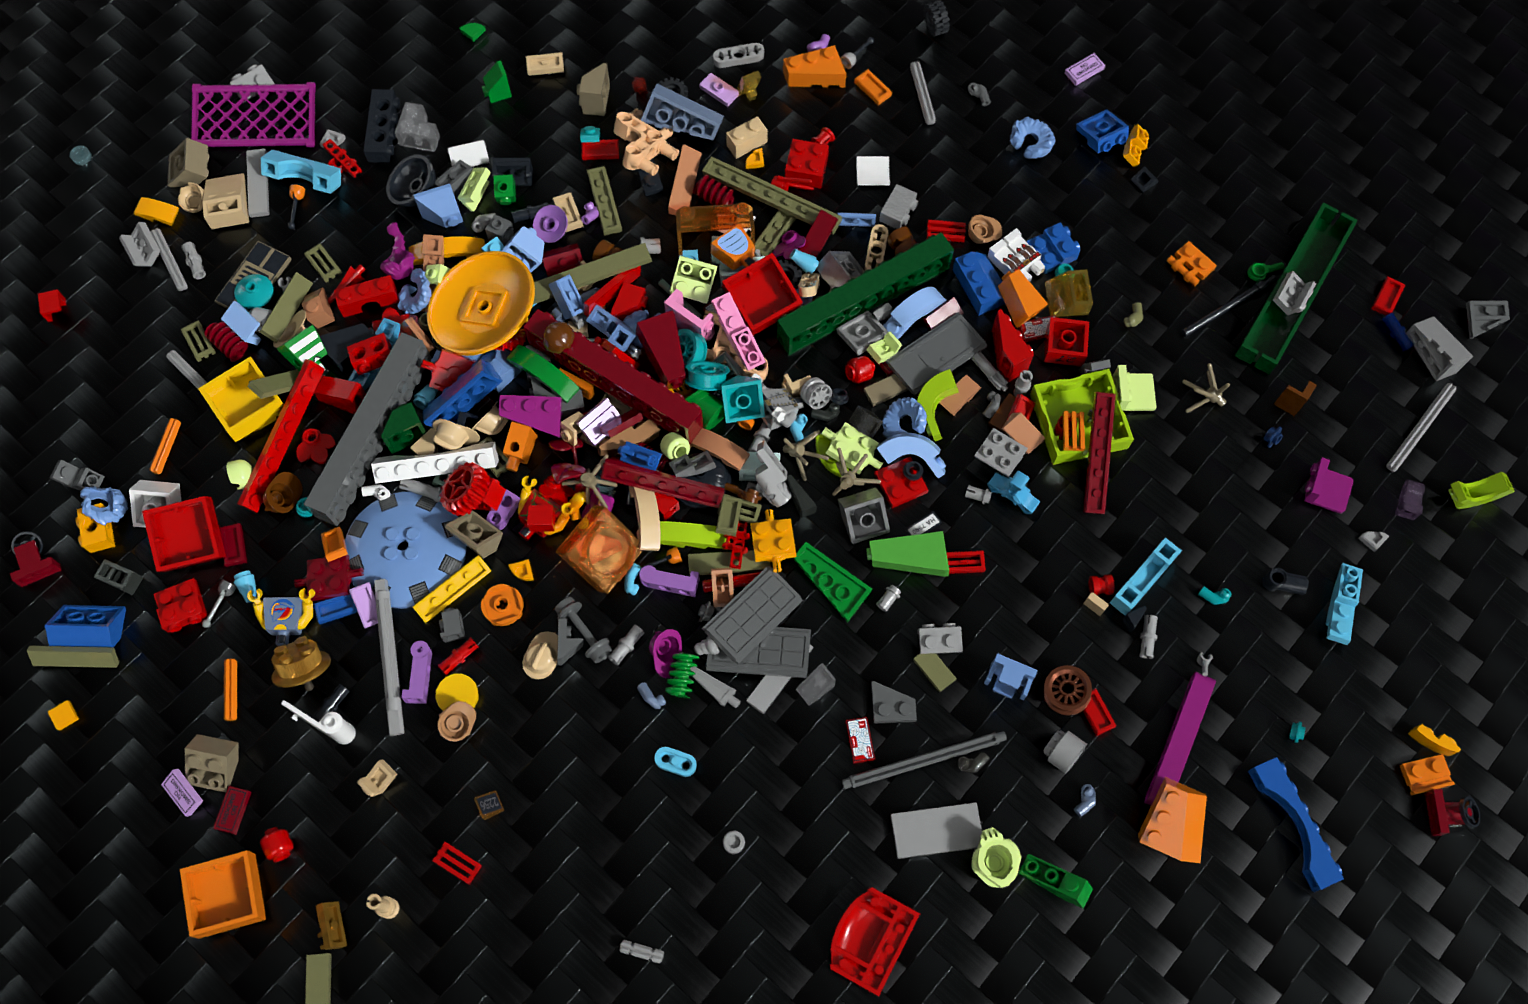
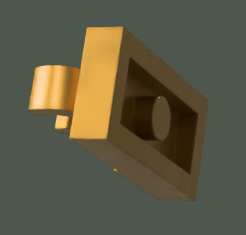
[316,902,347,950]

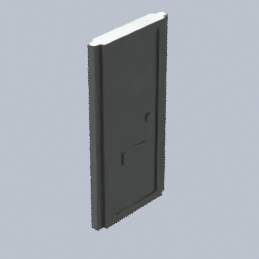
[886,313,988,396]
[702,565,803,665]
[706,627,811,678]

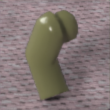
[1124,303,1143,327]

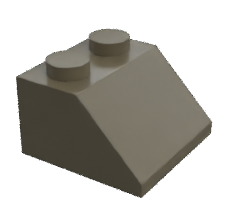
[577,63,610,116]
[168,138,209,187]
[445,510,503,558]

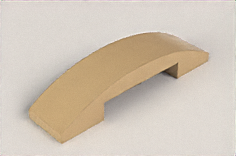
[629,486,660,551]

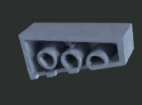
[641,84,724,140]

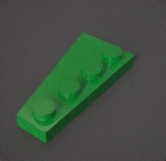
[793,542,872,623]

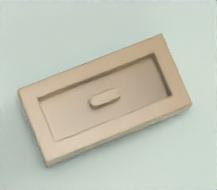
[526,53,564,75]
[553,192,583,232]

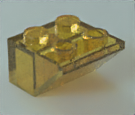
[1045,270,1093,317]

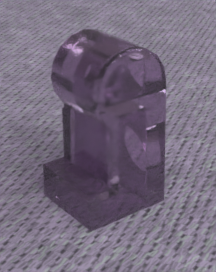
[1396,479,1425,520]

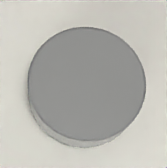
[723,831,745,854]

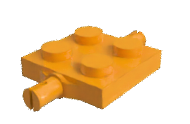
[750,509,796,573]

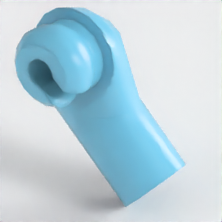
[790,414,808,443]
[624,563,641,595]

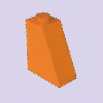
[998,269,1048,328]

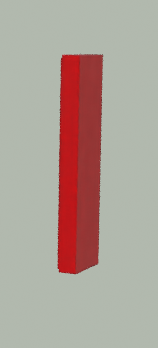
[584,266,641,317]

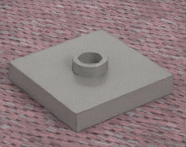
[836,311,888,355]

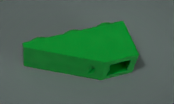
[1019,854,1093,909]

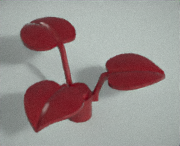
[549,437,632,493]

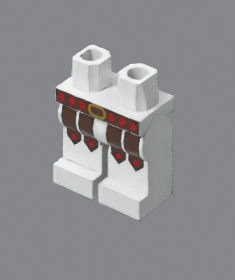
[988,228,1045,282]

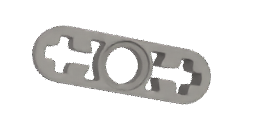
[713,43,764,68]

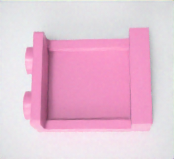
[664,289,715,341]

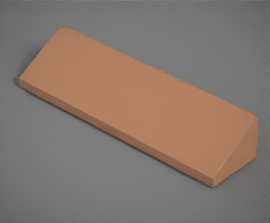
[668,145,702,217]

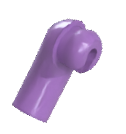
[807,34,830,52]
[581,202,599,225]

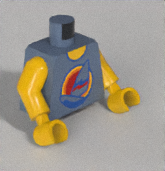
[247,588,315,646]

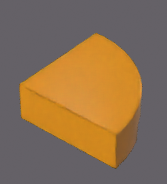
[746,148,764,169]
[508,559,534,581]

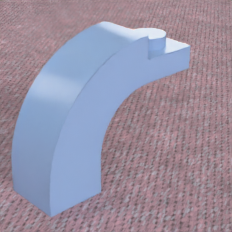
[883,287,947,339]
[877,433,946,478]

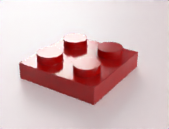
[874,456,928,508]

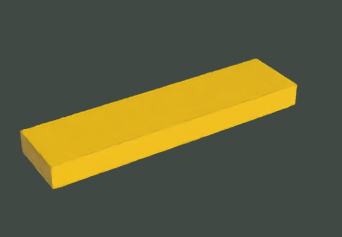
[413,555,491,623]

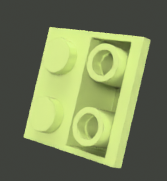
[670,256,717,304]

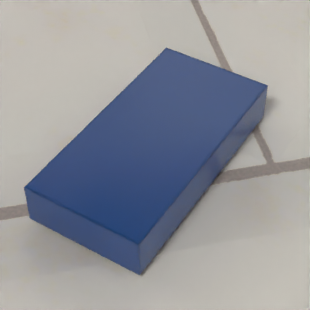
[313,593,358,624]

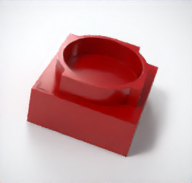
[722,252,803,335]
[142,496,226,572]

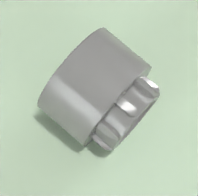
[1044,730,1087,774]

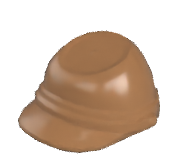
[968,214,1002,244]
[438,701,476,741]

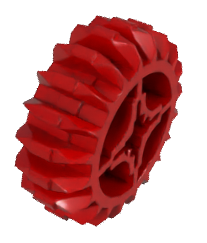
[439,462,491,516]

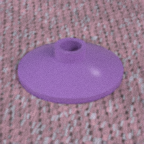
[533,205,568,243]

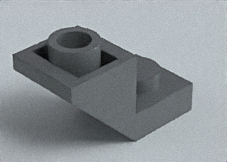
[50,460,105,491]

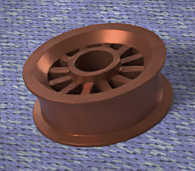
[1044,666,1092,715]

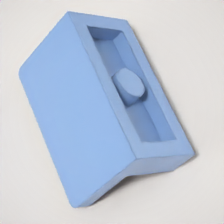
[221,301,262,345]

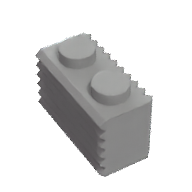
[879,184,918,229]

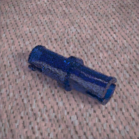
[1382,313,1414,352]

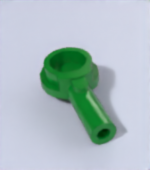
[1247,262,1284,282]

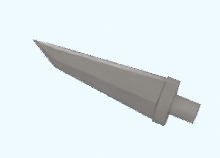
[690,667,741,708]

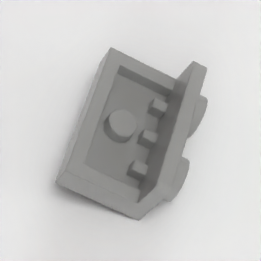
[230,64,274,103]
[119,222,160,266]
[1273,271,1316,315]
[917,623,963,654]

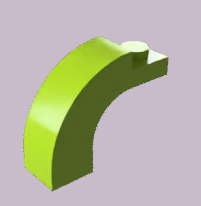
[917,369,959,441]
[1448,472,1515,509]

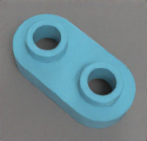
[655,747,697,777]

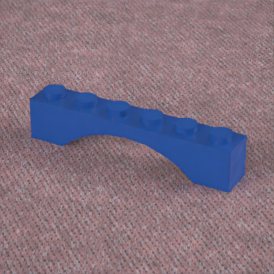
[1248,757,1344,892]

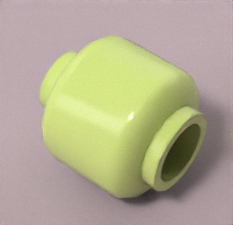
[660,432,690,461]

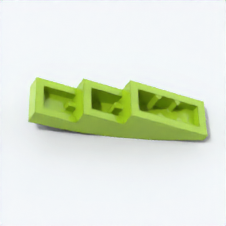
[660,521,728,550]

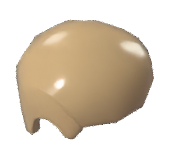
[178,182,204,213]

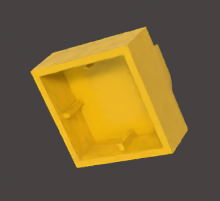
[198,356,284,442]

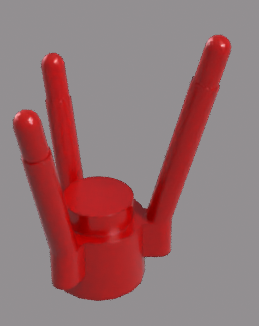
[771,175,814,191]

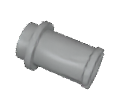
[965,485,992,504]
[876,585,901,612]

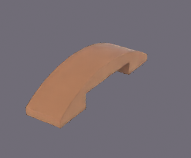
[420,234,444,312]
[690,428,750,471]

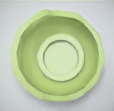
[226,459,253,490]

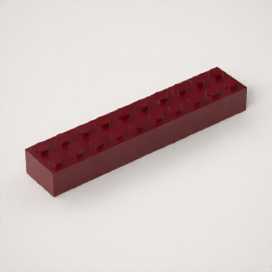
[524,309,703,444]

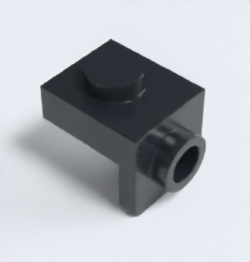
[453,411,479,429]

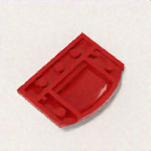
[830,887,920,996]

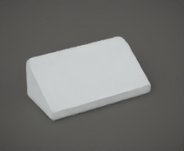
[448,140,490,167]

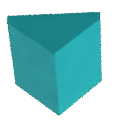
[721,375,765,423]

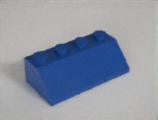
[423,359,503,427]

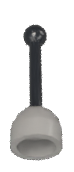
[840,37,874,69]

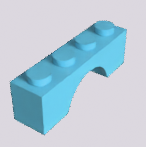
[261,150,341,194]
[1110,538,1182,615]

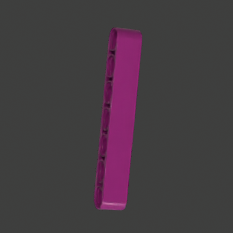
[1144,671,1216,806]

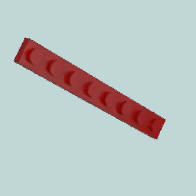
[237,359,325,512]

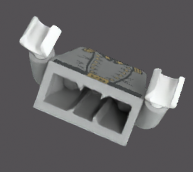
[751,373,804,430]

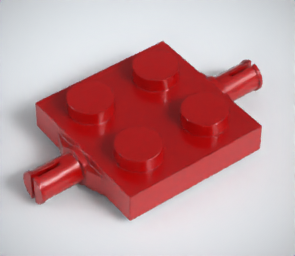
[421,349,476,391]

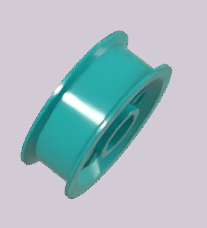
[678,329,707,374]
[685,361,730,391]

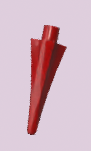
[328,265,365,304]

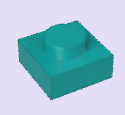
[580,126,600,143]

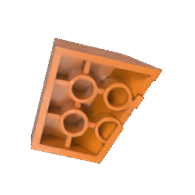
[1138,777,1207,863]

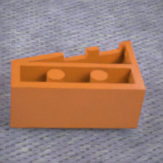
[783,46,846,88]

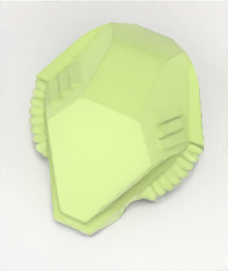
[971,827,1021,888]

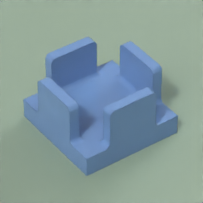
[984,653,1037,700]

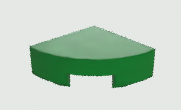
[460,23,486,42]

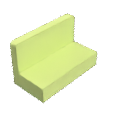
[458,168,491,211]

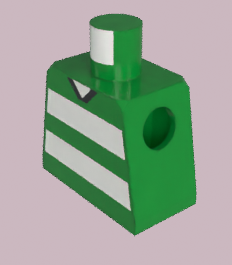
[277,325,327,371]

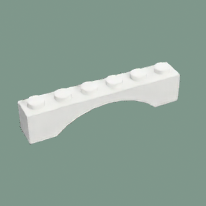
[371,442,499,484]

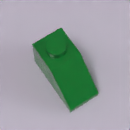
[482,60,512,103]

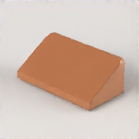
[401,317,435,353]
[1002,412,1045,454]

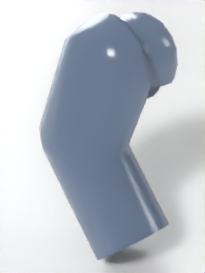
[637,683,666,709]
[1074,784,1096,817]

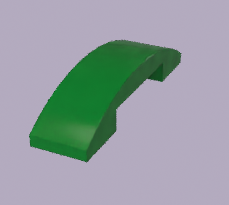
[506,345,579,403]

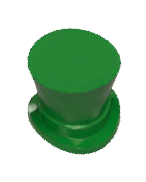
[685,389,725,430]

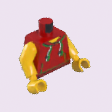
[518,476,577,540]

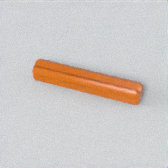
[149,418,181,474]
[224,659,237,721]

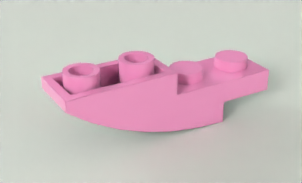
[711,292,766,371]

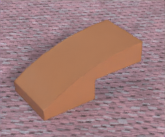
[939,375,981,416]

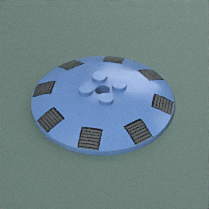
[345,491,467,609]

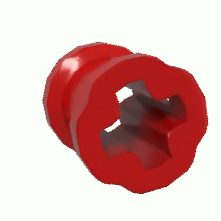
[811,127,835,145]

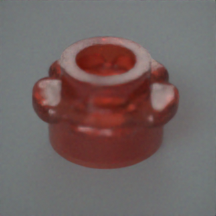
[632,77,647,95]

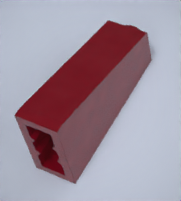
[635,310,686,389]

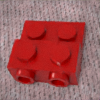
[154,578,208,633]

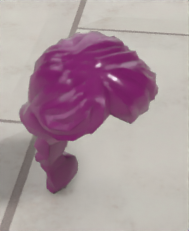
[380,222,415,280]

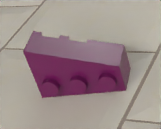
[499,395,562,438]

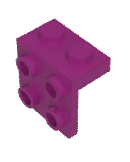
[1304,457,1353,514]

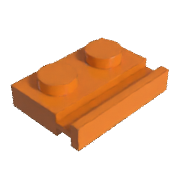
[1400,754,1455,796]

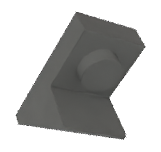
[557,619,583,665]

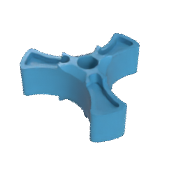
[987,471,1040,514]

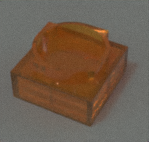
[556,505,643,594]

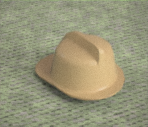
[273,310,306,348]
[472,401,508,435]
[433,419,480,450]
[522,632,558,679]

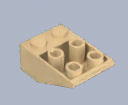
[202,173,249,229]

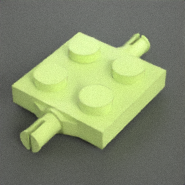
[821,422,883,474]

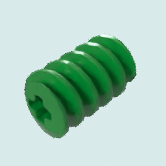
[665,652,699,698]

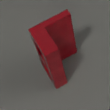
[542,243,583,276]

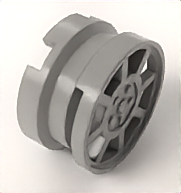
[800,377,832,409]

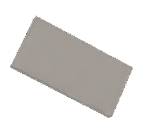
[891,803,982,859]

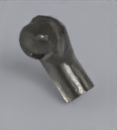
[957,752,989,773]

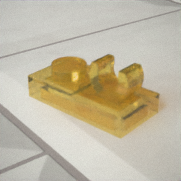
[737,71,761,101]

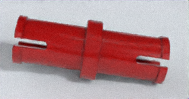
[438,637,479,675]

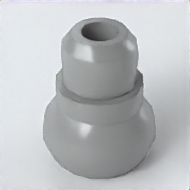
[694,636,721,655]

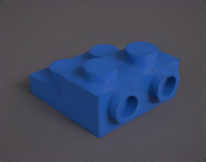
[1076,109,1129,153]
[1027,222,1080,274]

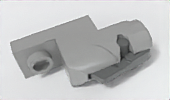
[755,441,791,507]

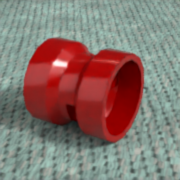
[1054,416,1078,440]
[1089,574,1115,596]

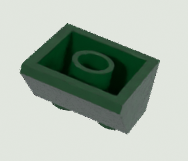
[381,403,426,454]

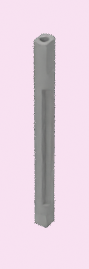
[374,579,405,736]

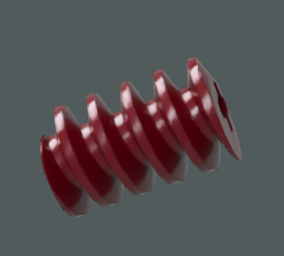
[693,175,734,212]
[204,322,248,362]

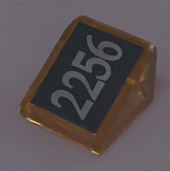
[474,790,504,820]

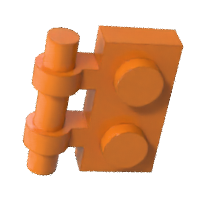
[1167,241,1217,286]

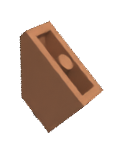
[302,287,335,329]

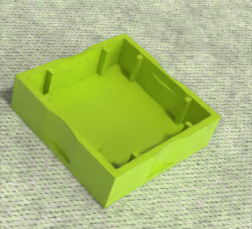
[1030,369,1134,465]

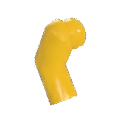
[569,491,586,520]

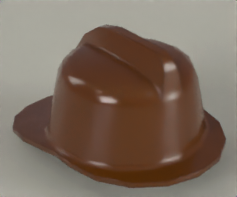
[262,472,303,513]

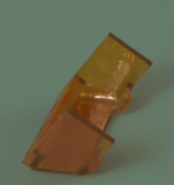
[676,203,755,256]

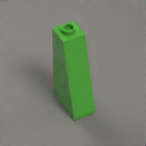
[866,531,949,577]

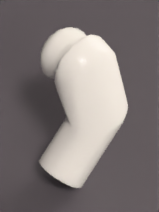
[361,484,390,500]

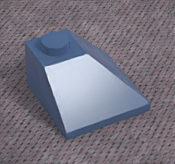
[414,183,463,228]
[478,349,523,393]

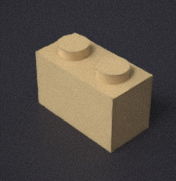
[726,116,767,159]

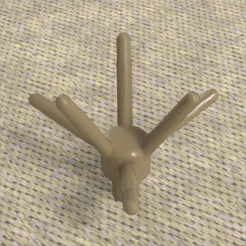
[1182,363,1230,413]
[783,430,829,481]
[832,448,881,496]
[562,454,617,509]

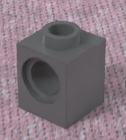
[485,214,514,246]

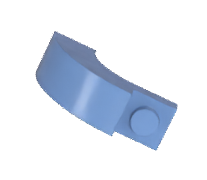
[586,305,636,352]

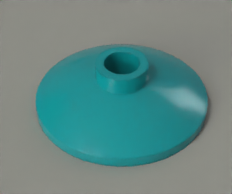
[234,274,274,309]

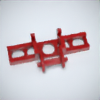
[322,139,362,178]
[722,521,750,569]

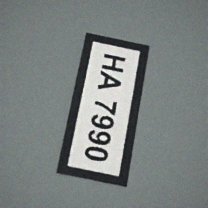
[905,511,942,535]

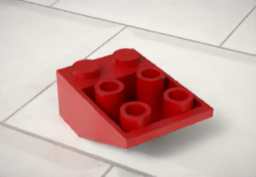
[992,309,1034,382]

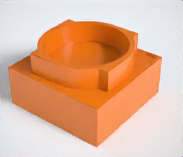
[180,851,266,939]

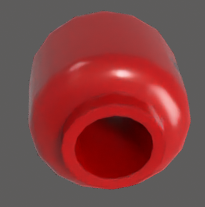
[845,356,875,383]
[260,827,294,862]

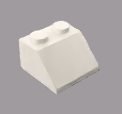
[129,480,181,528]

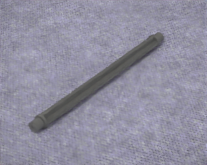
[841,731,1007,789]

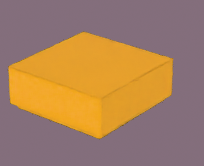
[48,700,79,731]

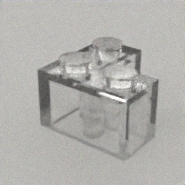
[395,102,440,152]

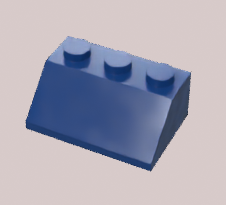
[953,252,1006,316]
[45,605,126,647]

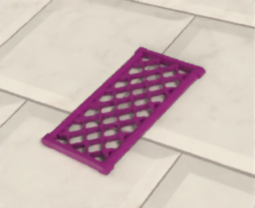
[191,82,316,147]

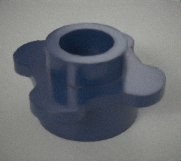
[1264,427,1283,448]

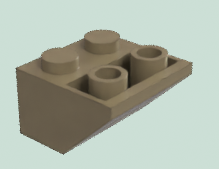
[185,734,238,792]

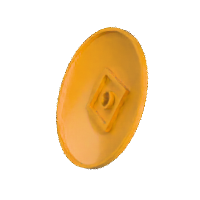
[427,251,535,356]

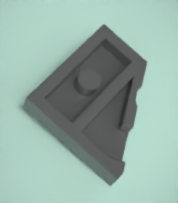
[1466,301,1510,339]
[871,681,917,723]

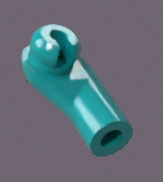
[1198,586,1231,605]

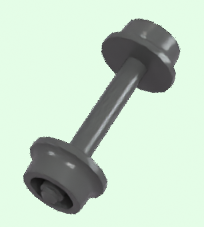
[555,597,612,663]

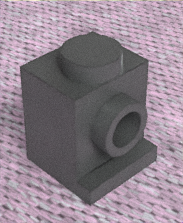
[439,608,465,642]

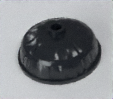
[387,155,436,207]
[672,452,731,509]

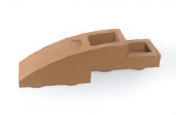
[598,419,660,457]

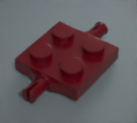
[294,555,364,601]

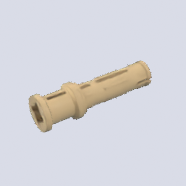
[366,894,399,919]

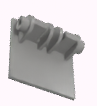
[974,428,1028,477]

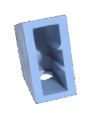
[501,227,544,272]

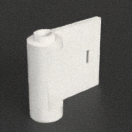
[281,700,356,744]

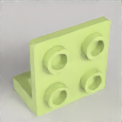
[1113,365,1156,411]

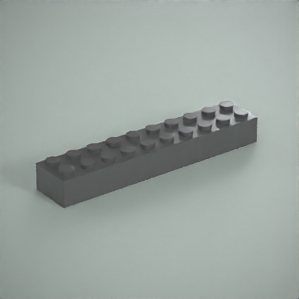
[304,332,432,526]

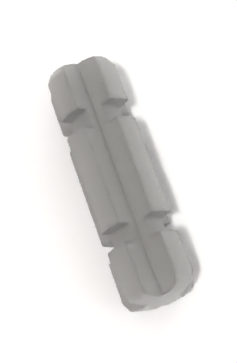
[625,344,642,359]
[620,940,664,963]

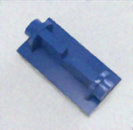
[618,441,662,471]

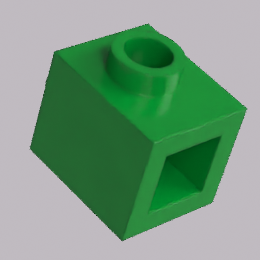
[494,175,516,205]

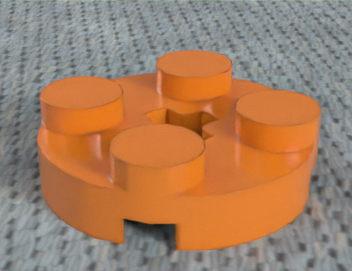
[481,584,524,626]

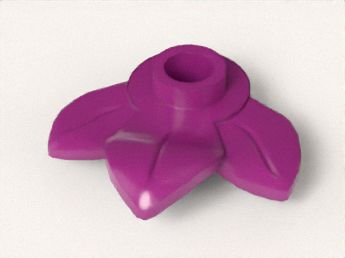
[773,230,806,261]

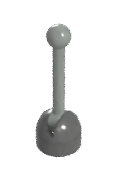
[202,579,237,628]

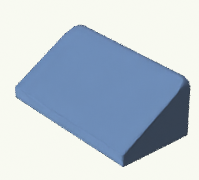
[838,213,876,227]
[549,274,584,319]

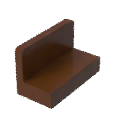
[1274,381,1317,416]

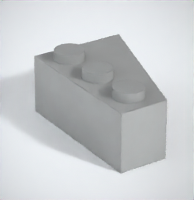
[1406,317,1473,381]

